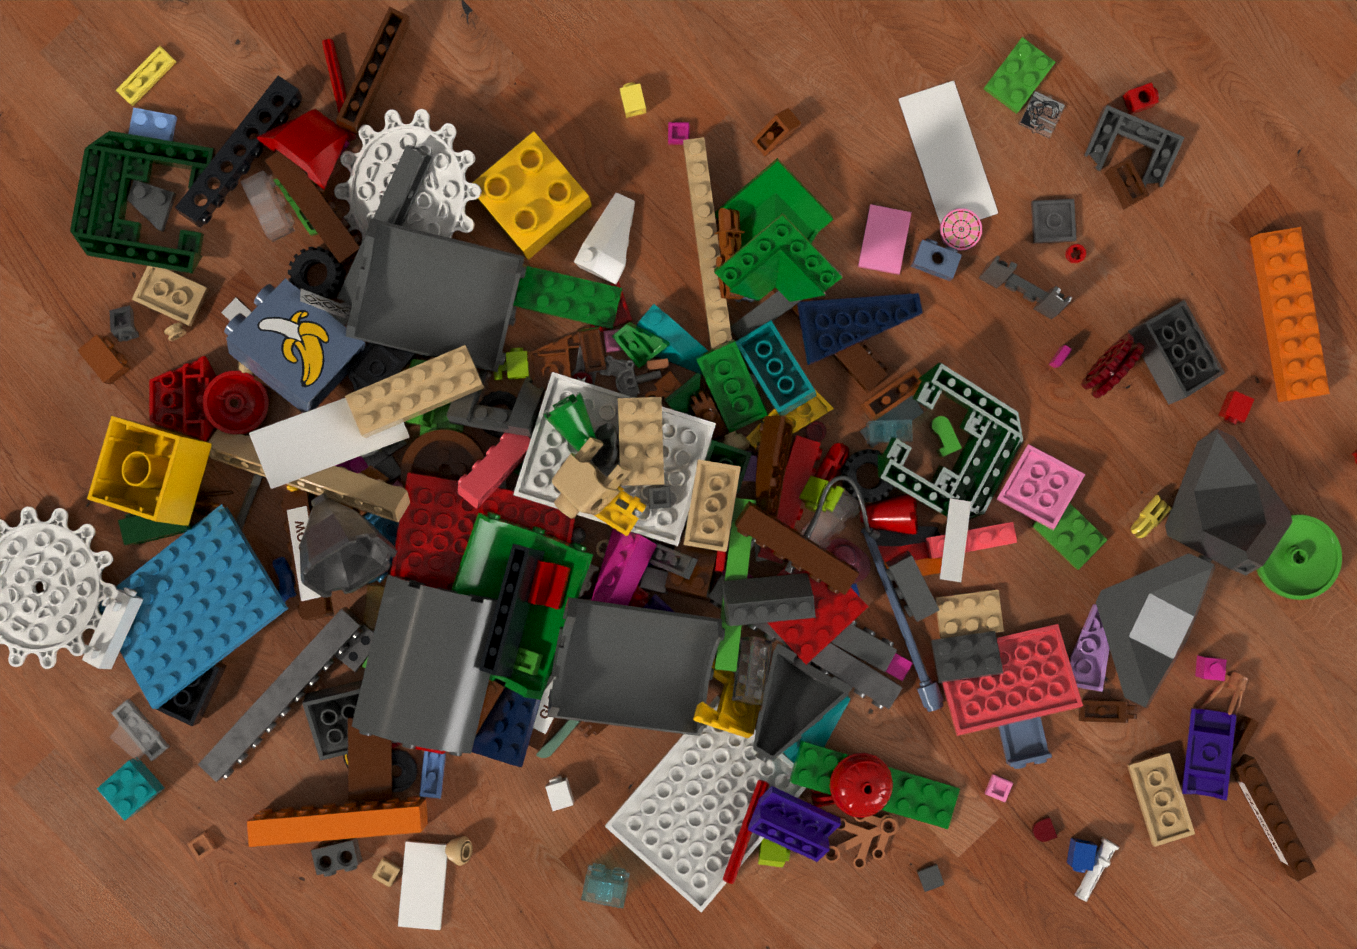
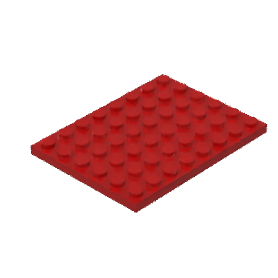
[390,472,575,590]

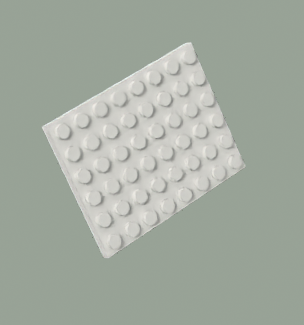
[513,372,716,546]
[604,696,806,913]

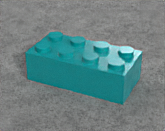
[736,320,817,416]

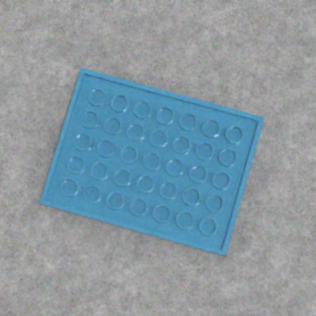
[99,504,288,709]

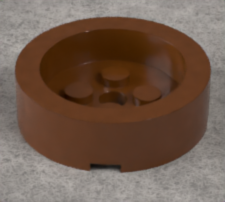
[401,427,486,489]

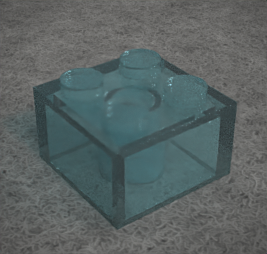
[581,863,630,909]

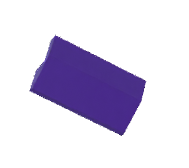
[748,786,841,862]

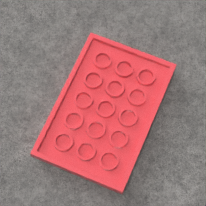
[942,624,1083,736]

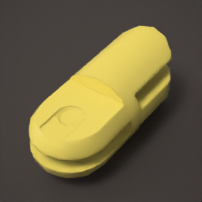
[1131,495,1172,538]

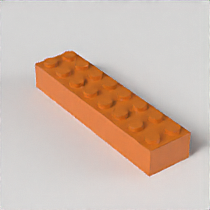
[1250,227,1330,403]
[247,796,428,847]

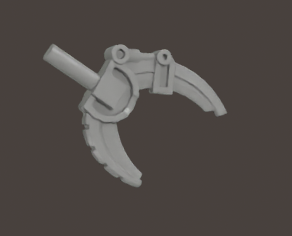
[571,356,662,398]

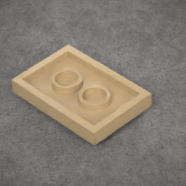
[132,266,209,327]
[935,589,1004,639]

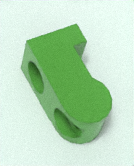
[929,416,962,458]

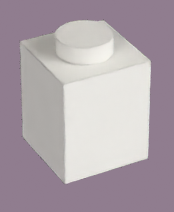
[545,776,574,811]

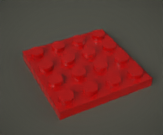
[767,565,869,665]

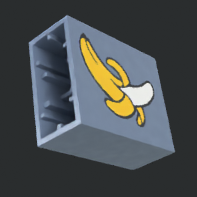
[224,278,365,413]

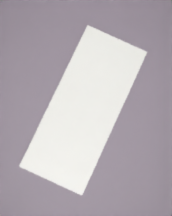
[899,81,998,224]
[249,398,409,489]

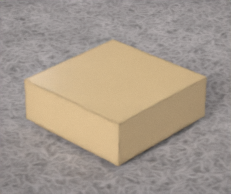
[372,857,402,887]

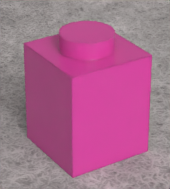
[1195,655,1227,681]

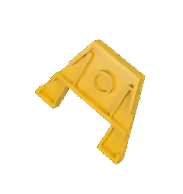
[693,655,761,738]

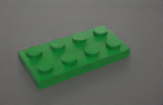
[695,339,768,433]

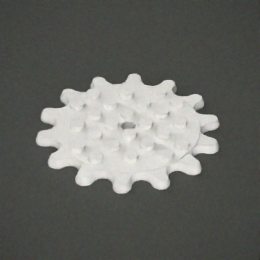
[334,109,482,242]
[0,506,117,669]

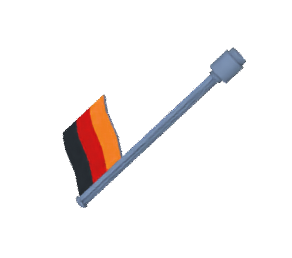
[861,526,944,712]

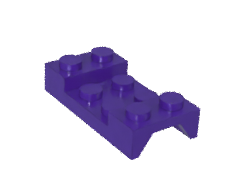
[1182,707,1236,801]

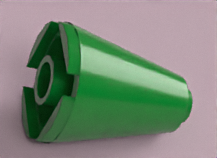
[543,392,596,452]

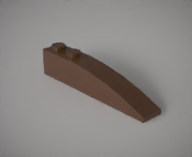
[756,416,794,518]

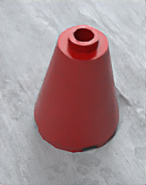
[860,494,918,535]

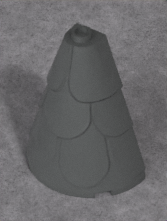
[753,643,853,763]

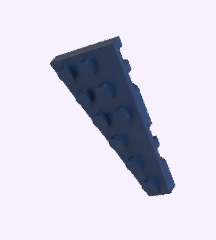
[797,293,923,365]
[472,687,541,767]

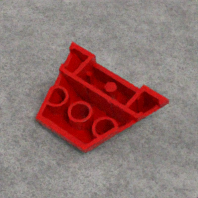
[257,108,349,190]
[149,356,216,441]

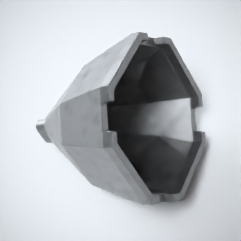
[300,494,397,598]

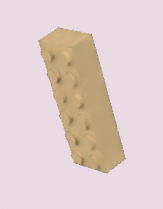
[345,345,485,438]

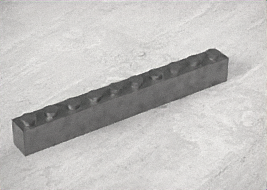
[709,575,902,710]
[198,607,364,782]

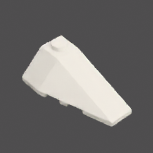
[574,193,635,285]

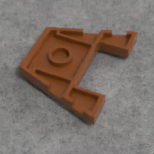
[528,328,589,398]

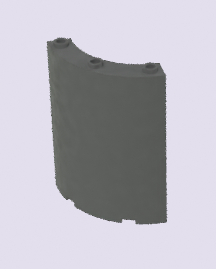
[346,218,527,372]
[352,575,498,756]
[547,597,725,736]

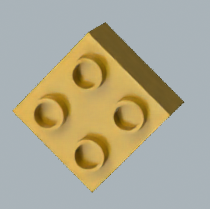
[472,131,592,260]
[87,416,212,526]

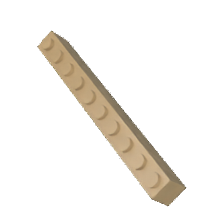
[683,137,732,350]
[208,429,410,522]

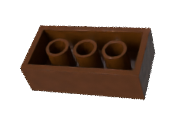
[665,512,717,601]

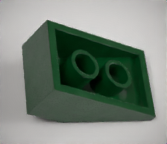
[118,513,196,545]

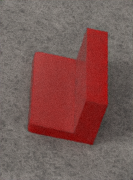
[528,560,571,609]

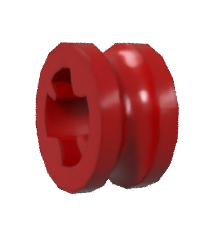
[1065,244,1086,264]

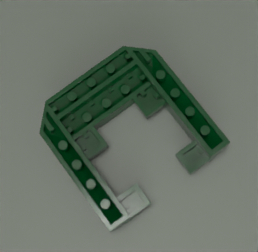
[70,131,215,274]
[878,363,1023,520]

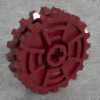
[1081,333,1145,399]

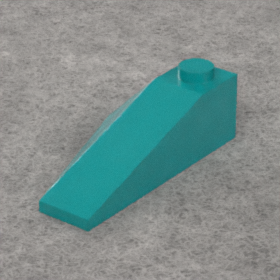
[637,304,708,375]
[783,696,851,763]

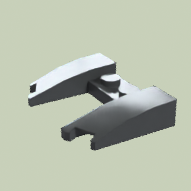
[1084,105,1185,187]
[979,256,1072,319]
[446,370,545,437]

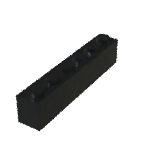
[479,544,545,677]

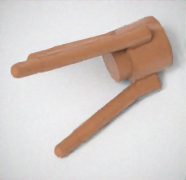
[1200,672,1248,715]

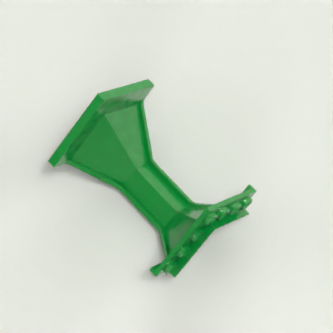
[714,158,843,302]

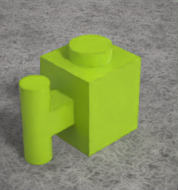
[494,348,530,380]
[799,476,844,512]
[758,838,790,868]

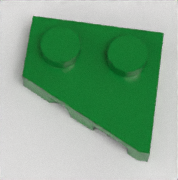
[612,322,670,368]

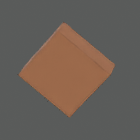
[647,358,669,372]
[186,831,217,861]

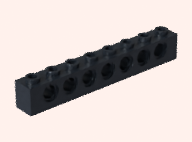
[175,75,302,228]

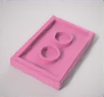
[858,204,912,275]

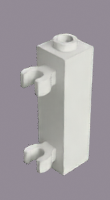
[79,587,143,669]

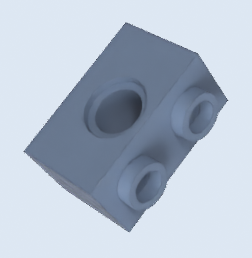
[910,239,962,281]

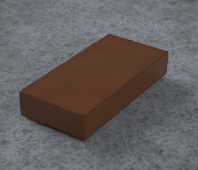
[578,327,607,373]

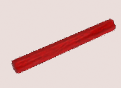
[322,39,356,141]
[723,780,769,884]

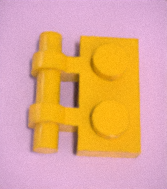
[592,486,647,536]

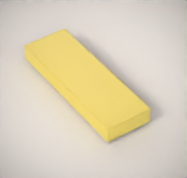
[116,46,176,106]

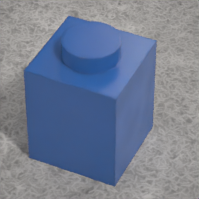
[1067,838,1097,873]

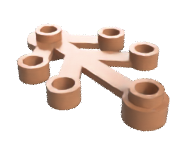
[824,814,899,869]

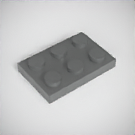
[931,631,1003,683]

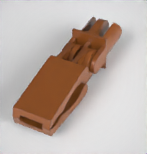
[715,208,745,300]

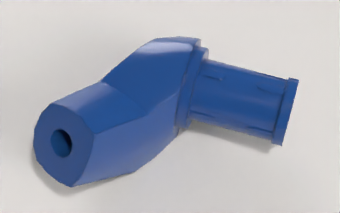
[273,557,296,602]

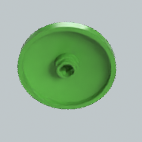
[1256,515,1342,600]

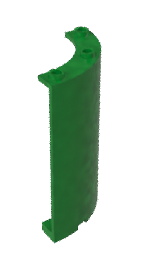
[451,511,593,700]

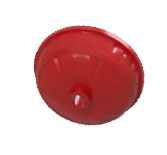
[202,371,269,434]
[830,753,893,818]

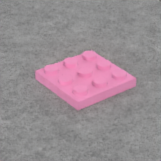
[997,444,1085,531]

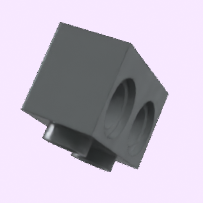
[311,838,363,877]

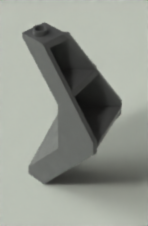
[1165,429,1293,575]
[1096,553,1215,709]

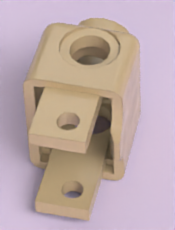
[552,437,631,519]

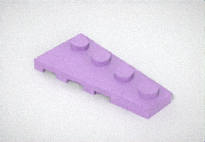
[1069,604,1110,692]

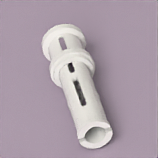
[1074,837,1120,902]

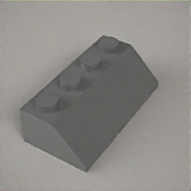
[722,573,816,626]

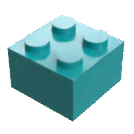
[97,756,165,821]

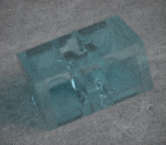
[866,420,913,444]

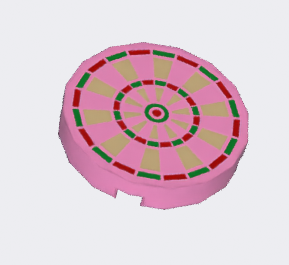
[940,209,982,251]

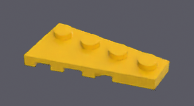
[746,390,834,450]

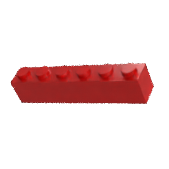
[757,435,823,564]

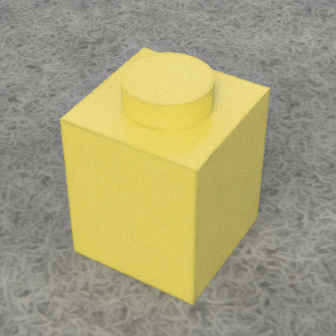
[620,82,646,118]

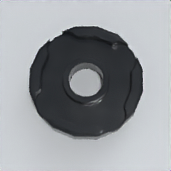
[392,749,418,793]

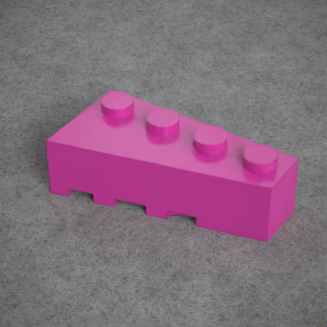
[591,528,657,606]

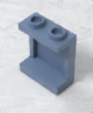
[998,717,1052,769]

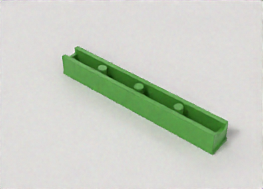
[714,498,756,672]

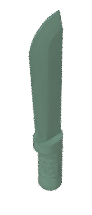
[536,720,580,758]

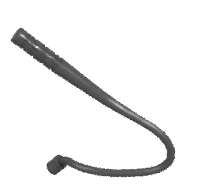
[785,475,880,574]

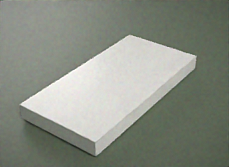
[398,840,448,930]

